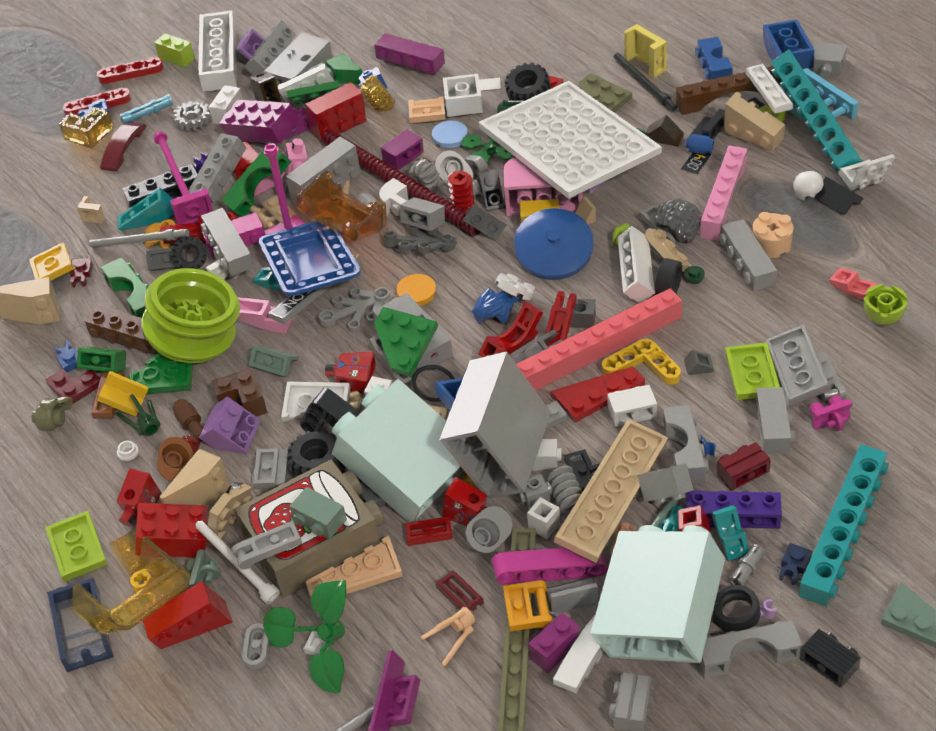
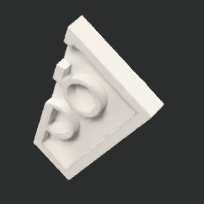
[278,64,334,102]
[281,382,351,422]

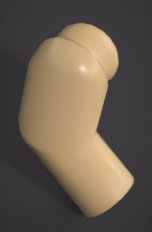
[349,391,363,410]

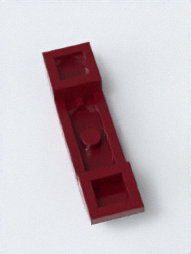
[100,122,147,172]

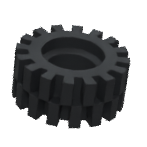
[171,236,207,269]

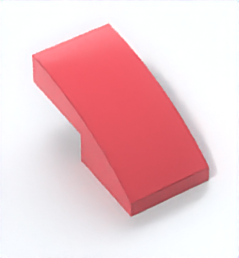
[829,268,877,301]

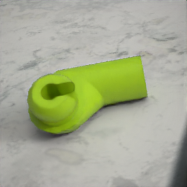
[612,223,630,246]

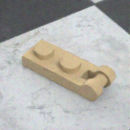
[645,228,691,272]

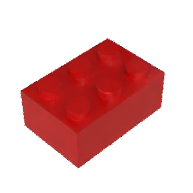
[305,83,367,143]
[135,503,207,558]

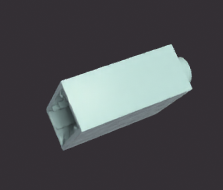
[332,379,464,523]
[590,525,725,663]

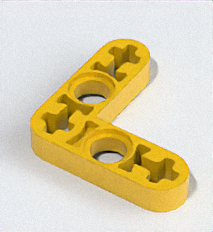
[602,339,681,385]

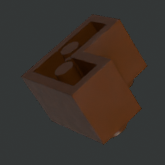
[212,368,267,417]

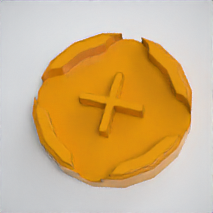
[396,274,437,306]

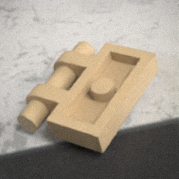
[250,195,296,229]

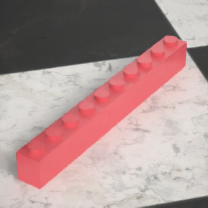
[516,288,682,390]

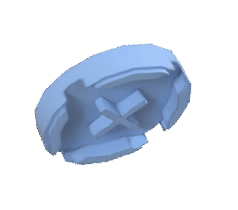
[432,121,468,149]

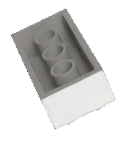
[286,137,361,213]

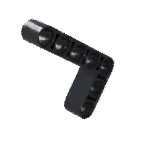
[300,388,361,432]

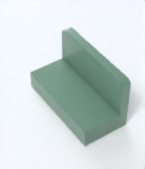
[249,345,299,376]

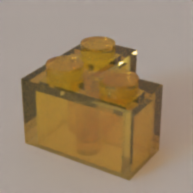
[59,107,113,149]

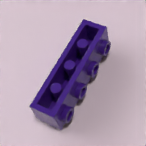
[686,490,782,529]

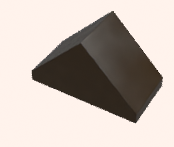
[646,115,684,147]

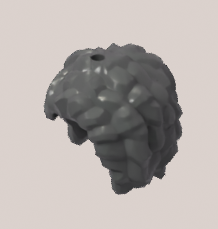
[655,199,701,243]

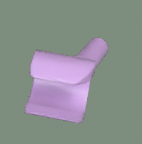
[760,599,777,619]

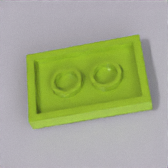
[725,342,780,400]
[45,511,108,582]

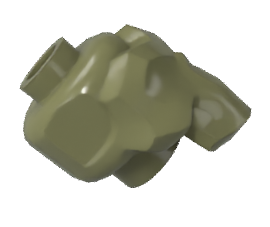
[31,397,73,430]

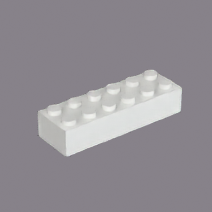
[199,11,237,92]

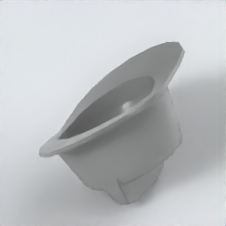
[465,506,513,553]

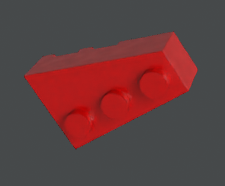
[142,581,233,649]

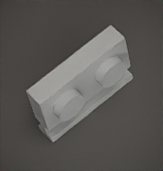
[253,448,289,489]

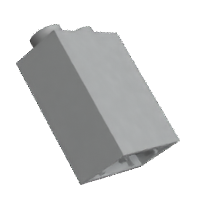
[440,352,551,499]

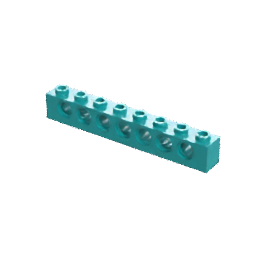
[771,49,863,172]
[799,444,889,607]

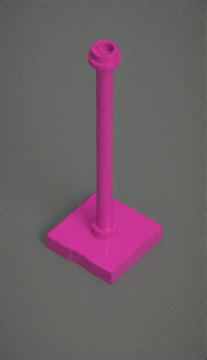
[154,131,213,224]
[264,143,305,235]

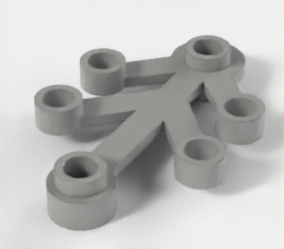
[319,287,392,333]

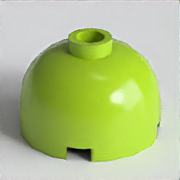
[864,284,907,325]

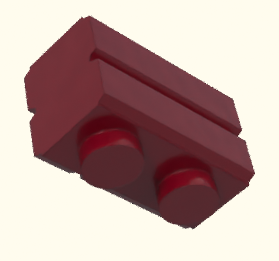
[716,442,771,491]

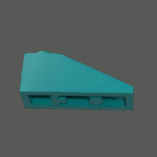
[118,188,174,231]

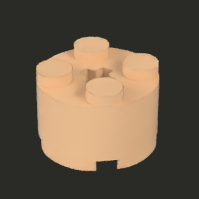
[752,212,793,258]

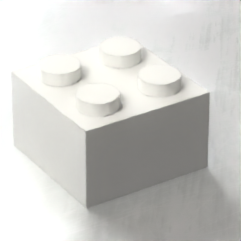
[443,74,483,117]

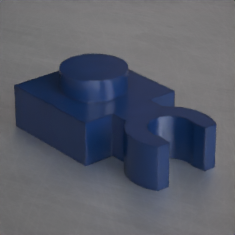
[779,543,812,585]

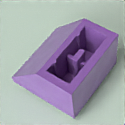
[199,396,261,454]

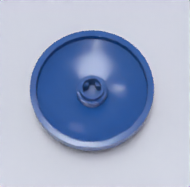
[514,208,593,280]

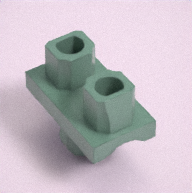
[181,549,221,591]

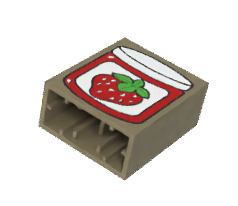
[235,459,385,599]

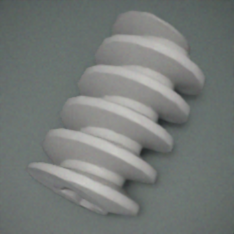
[547,465,582,517]

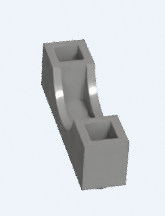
[663,405,709,484]
[699,620,803,679]

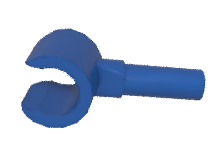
[700,434,716,457]

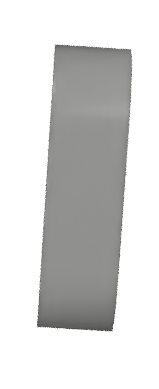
[464,155,488,175]

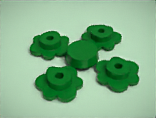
[462,134,514,164]

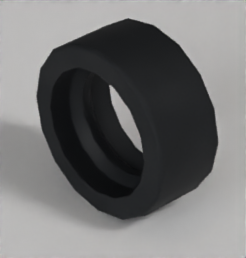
[655,258,683,295]
[713,585,761,632]

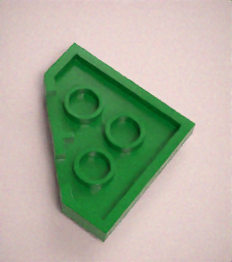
[374,307,439,377]
[129,353,194,394]

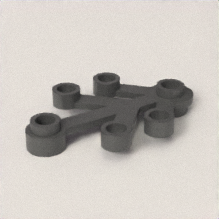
[383,225,457,254]

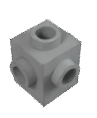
[518,474,552,511]

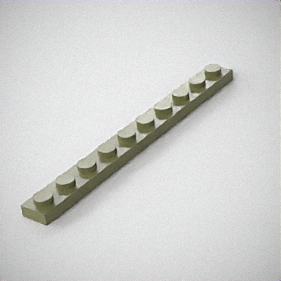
[498,528,536,731]

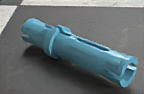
[120,94,173,124]

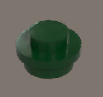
[684,266,705,284]

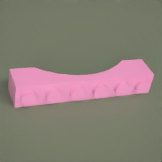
[700,146,747,241]

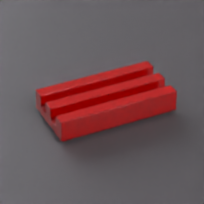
[404,516,453,546]

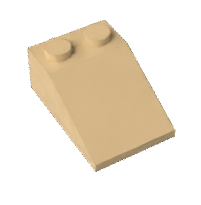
[0,277,60,325]
[160,449,229,506]

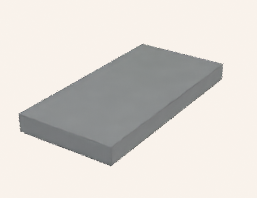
[765,324,831,406]

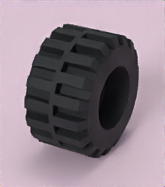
[504,62,552,106]
[287,430,346,478]

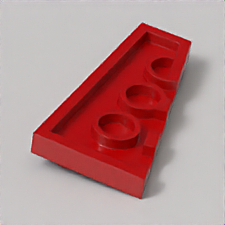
[550,366,645,423]

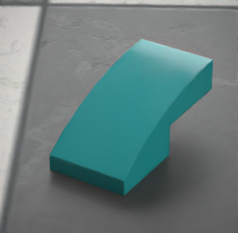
[252,267,282,291]
[711,505,749,561]

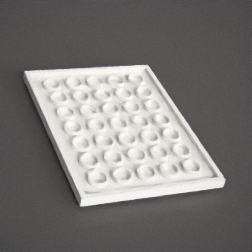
[479,81,662,199]

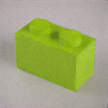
[154,34,195,68]

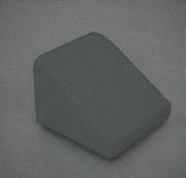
[684,350,714,375]

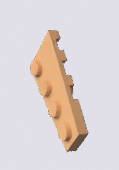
[306,536,403,598]

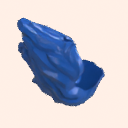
[471,289,520,324]

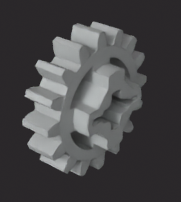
[173,100,212,131]

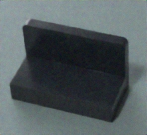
[689,108,725,139]
[815,176,863,215]

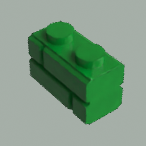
[77,347,127,372]

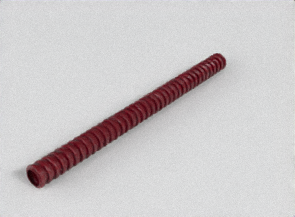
[322,129,481,236]

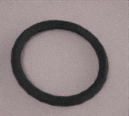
[412,365,455,402]

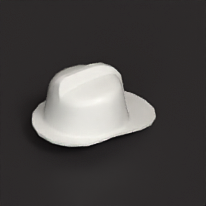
[435,150,473,185]

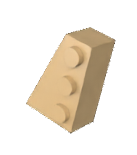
[724,92,785,151]

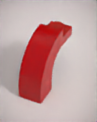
[478,302,543,358]

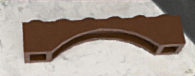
[676,65,782,115]

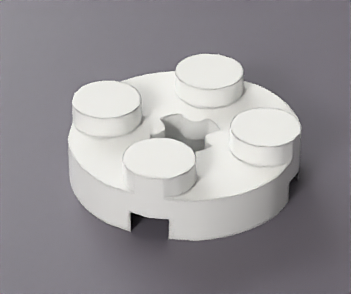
[495,273,535,300]

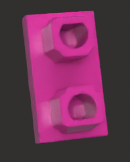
[810,395,852,431]

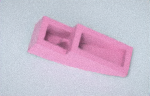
[238,297,292,333]

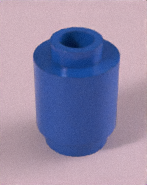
[686,134,714,155]

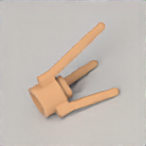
[421,607,475,666]

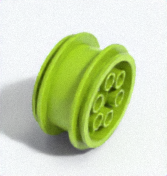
[141,268,240,363]

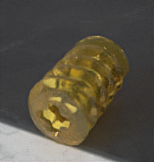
[360,75,395,112]

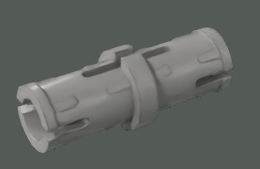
[729,544,765,586]

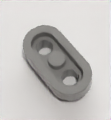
[242,623,270,670]

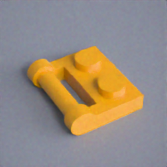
[503,580,553,632]

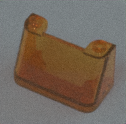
[296,170,387,240]

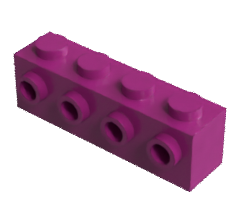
[374,33,445,75]

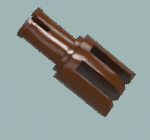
[173,399,203,442]

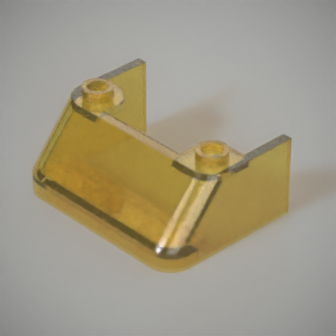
[72,537,190,634]

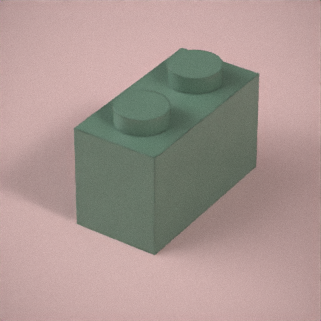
[290,487,347,539]

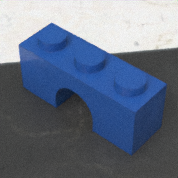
[695,37,733,80]

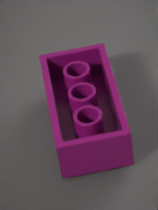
[219,100,300,144]

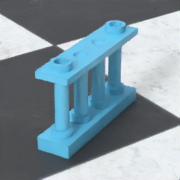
[780,68,859,127]

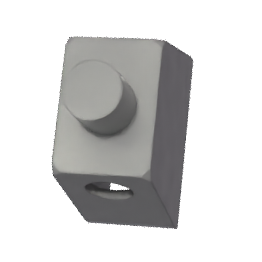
[813,42,847,79]

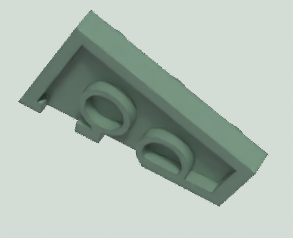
[881,583,936,648]

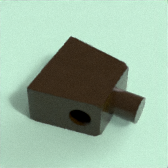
[250,71,282,103]

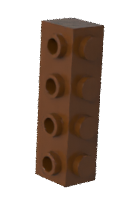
[85,305,159,355]

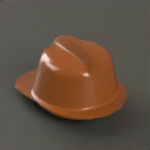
[157,437,193,482]

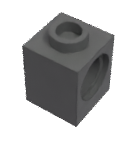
[570,299,596,328]

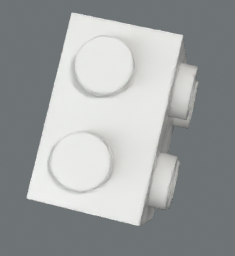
[838,154,896,190]

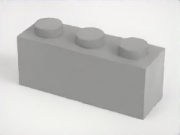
[755,387,795,453]

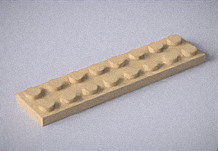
[554,419,668,563]

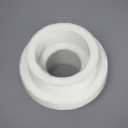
[117,441,139,461]

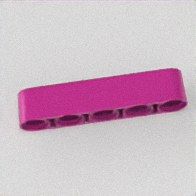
[491,548,608,585]

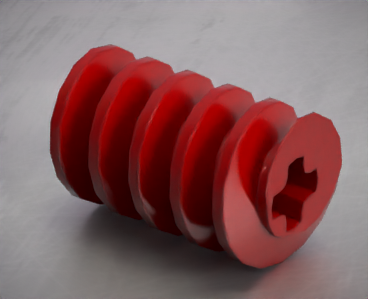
[448,171,475,212]

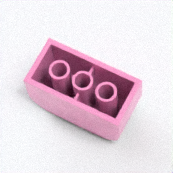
[504,157,583,216]

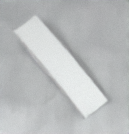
[553,615,604,693]

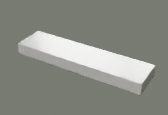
[746,64,793,113]

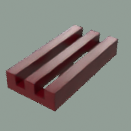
[435,570,484,611]

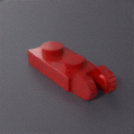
[545,291,577,347]

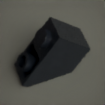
[477,170,505,211]

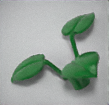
[263,580,347,693]

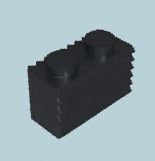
[800,629,861,688]

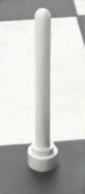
[196,521,280,605]

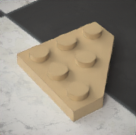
[206,483,252,548]

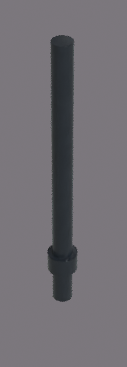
[614,53,678,111]

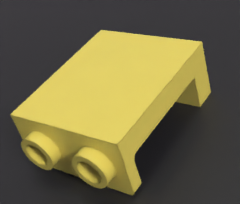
[624,24,667,78]

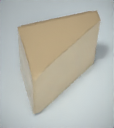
[575,196,596,225]

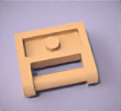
[408,96,446,123]

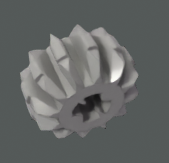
[409,159,441,190]

